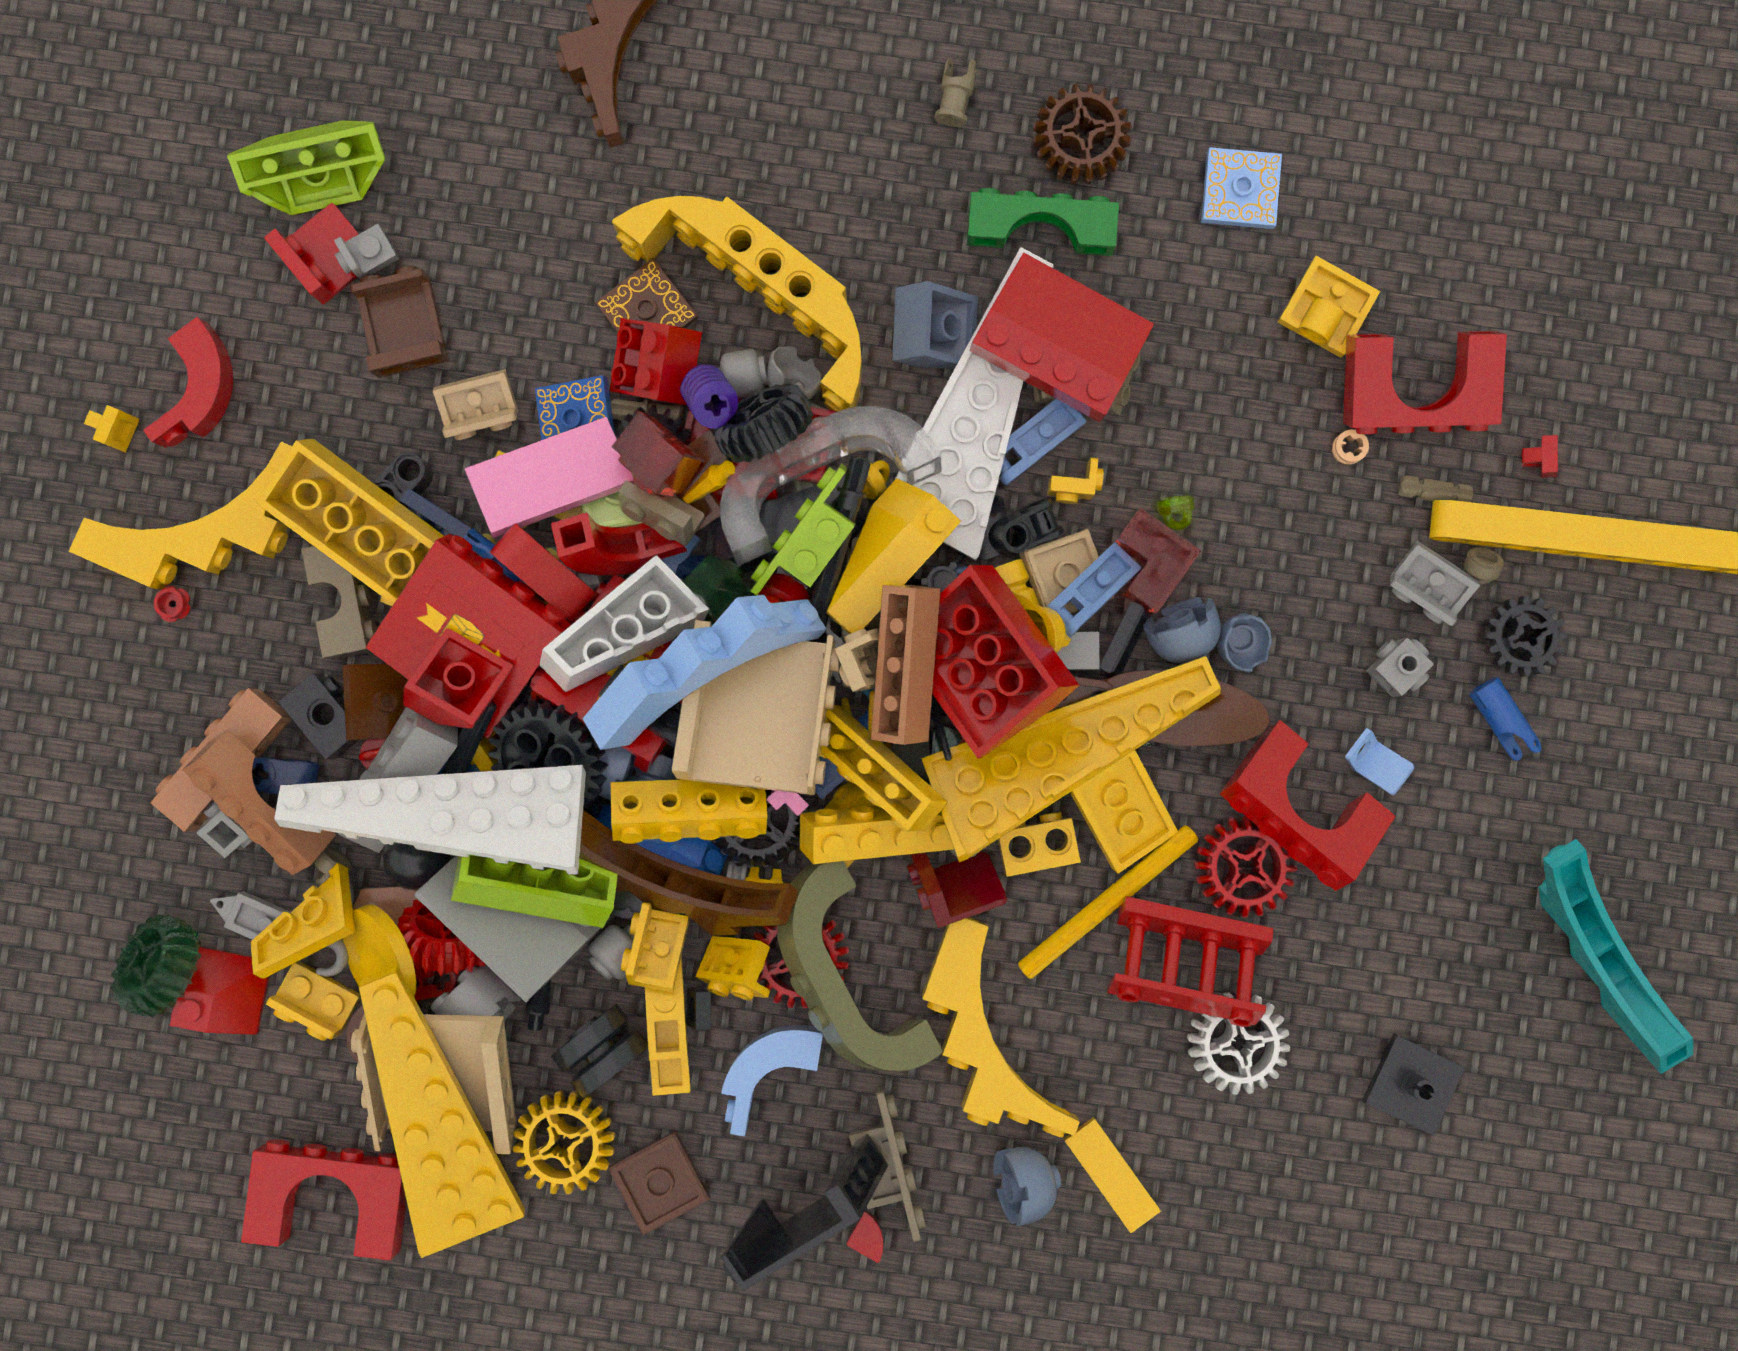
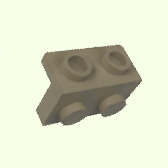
[618,480,705,546]

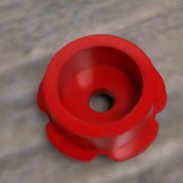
[154,586,191,622]

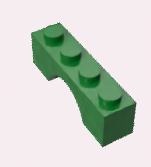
[966,188,1119,256]

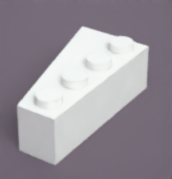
[539,555,709,692]

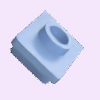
[1345,728,1414,795]

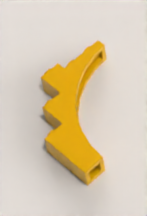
[69,442,292,590]
[922,917,1080,1137]

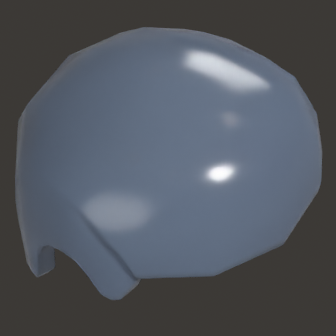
[1216,613,1272,672]

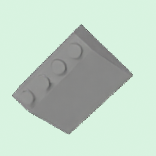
[414,856,606,1002]

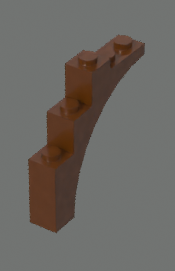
[555,0,659,148]
[579,810,798,935]

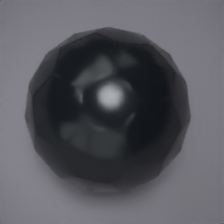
[383,842,451,891]

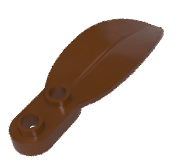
[1052,670,1270,746]

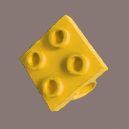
[1277,256,1381,358]

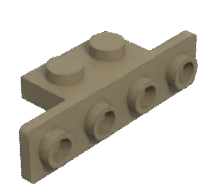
[849,1086,926,1242]

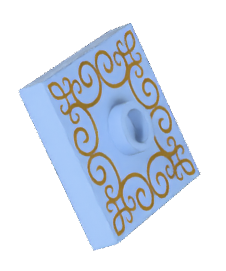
[1201,147,1282,229]

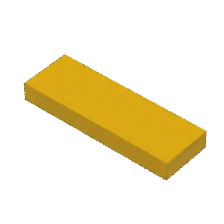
[1063,1117,1161,1233]

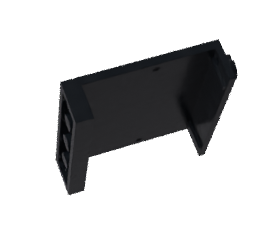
[721,1134,888,1291]

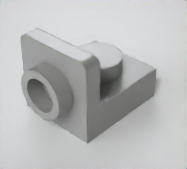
[334,224,399,279]

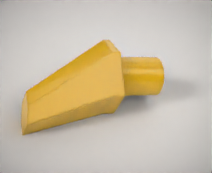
[683,461,735,504]

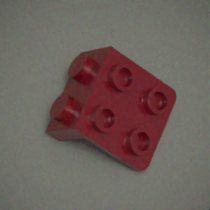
[906,852,1007,928]

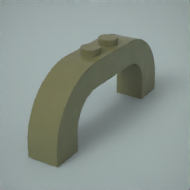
[777,861,943,1071]

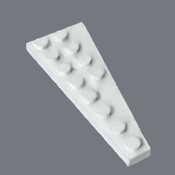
[895,247,1053,561]
[274,765,586,874]

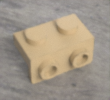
[433,369,518,440]
[835,628,879,692]

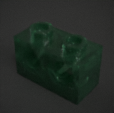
[682,554,755,626]

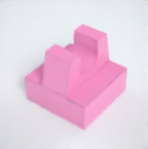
[766,790,809,816]

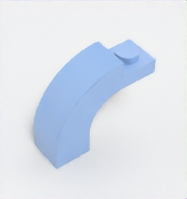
[721,1025,823,1136]

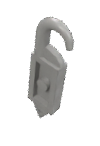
[210,891,348,977]

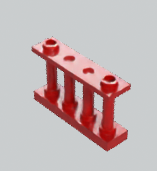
[1107,896,1273,1027]

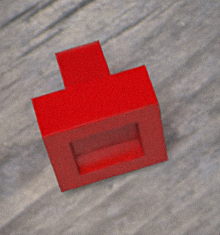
[1522,435,1558,478]

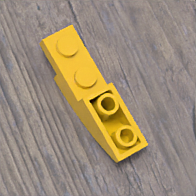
[645,955,691,1096]

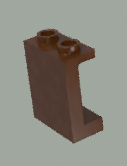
[350,266,449,378]

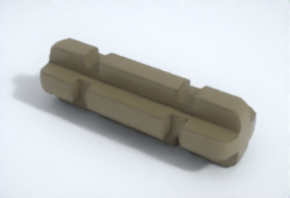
[1398,475,1473,502]

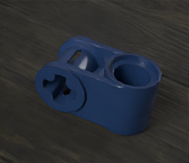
[252,757,320,794]

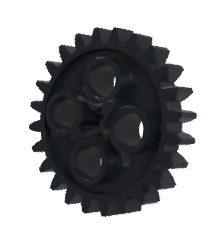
[488,700,608,810]

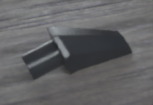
[525,979,551,1031]

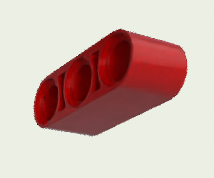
[489,523,597,622]

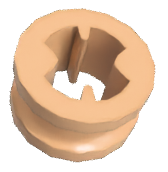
[1332,429,1369,465]

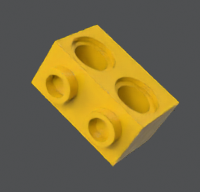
[997,812,1081,877]

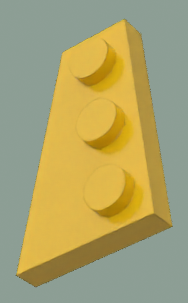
[251,863,355,979]

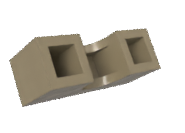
[301,546,377,660]

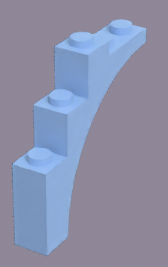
[582,595,827,750]

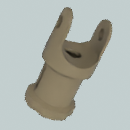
[934,58,977,127]

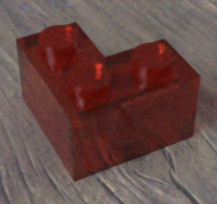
[611,411,706,498]
[1113,508,1201,616]

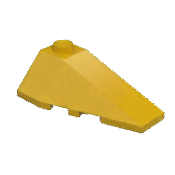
[826,478,961,634]

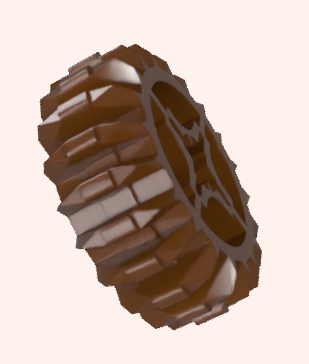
[1032,83,1132,185]

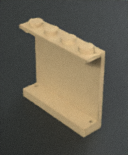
[672,620,840,795]
[351,1013,517,1154]

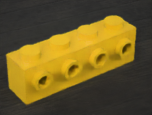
[820,705,948,832]
[611,779,767,844]
[800,805,954,864]

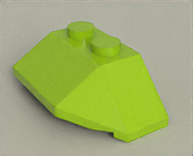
[227,121,385,215]

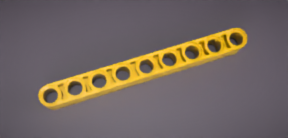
[1429,500,1738,574]

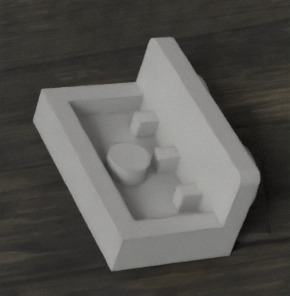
[1390,540,1480,626]

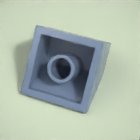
[892,281,978,369]

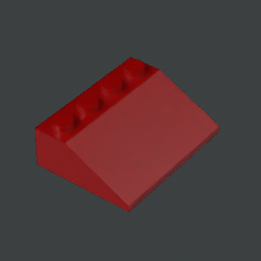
[970,252,1154,422]
[932,565,1080,759]

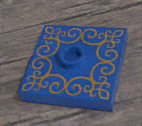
[535,375,615,440]

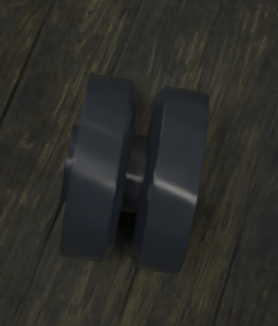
[550,1003,648,1098]

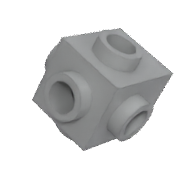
[1366,638,1434,697]
[197,801,252,858]

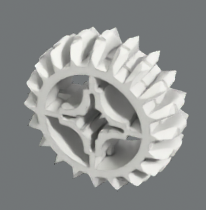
[1187,992,1290,1095]

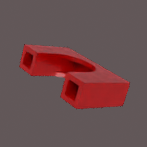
[1343,331,1507,434]
[1220,720,1396,891]
[241,1139,407,1261]

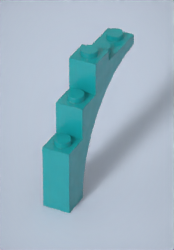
[1538,839,1693,1074]

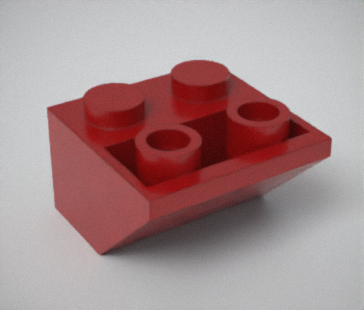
[609,318,702,405]

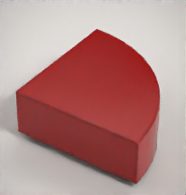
[846,1209,883,1264]

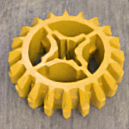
[513,1090,615,1195]

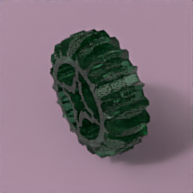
[111,914,201,1018]

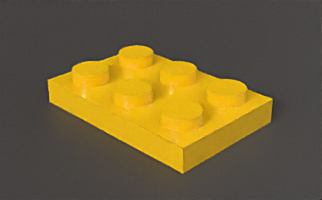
[1070,750,1178,874]

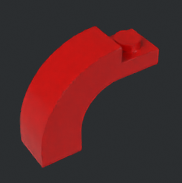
[143,317,233,448]
[551,512,687,575]

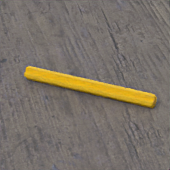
[1018,826,1198,979]

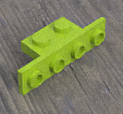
[751,463,855,596]

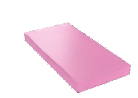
[464,417,635,538]

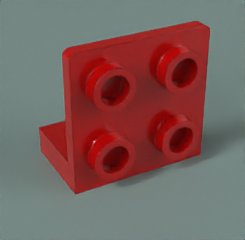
[264,203,359,305]

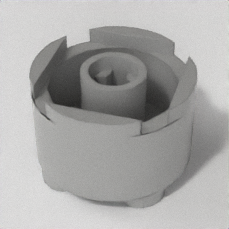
[430,965,521,1022]

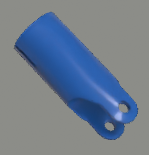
[1469,677,1542,761]

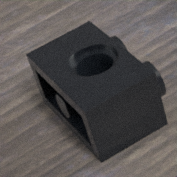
[279,673,359,759]

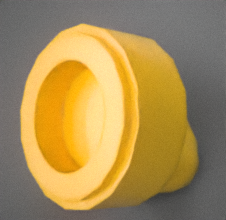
[863,460,890,500]

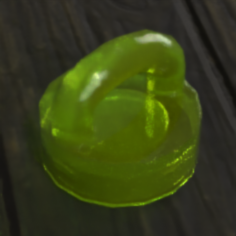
[1157,495,1195,530]

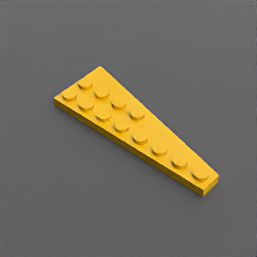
[921,656,1221,862]
[359,966,525,1258]

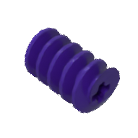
[680,364,738,429]

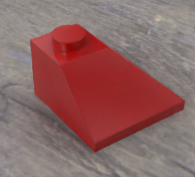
[403,627,514,729]
[169,947,270,1035]

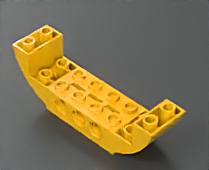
[612,196,862,418]

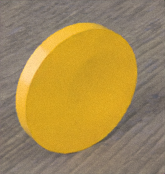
[343,904,416,996]

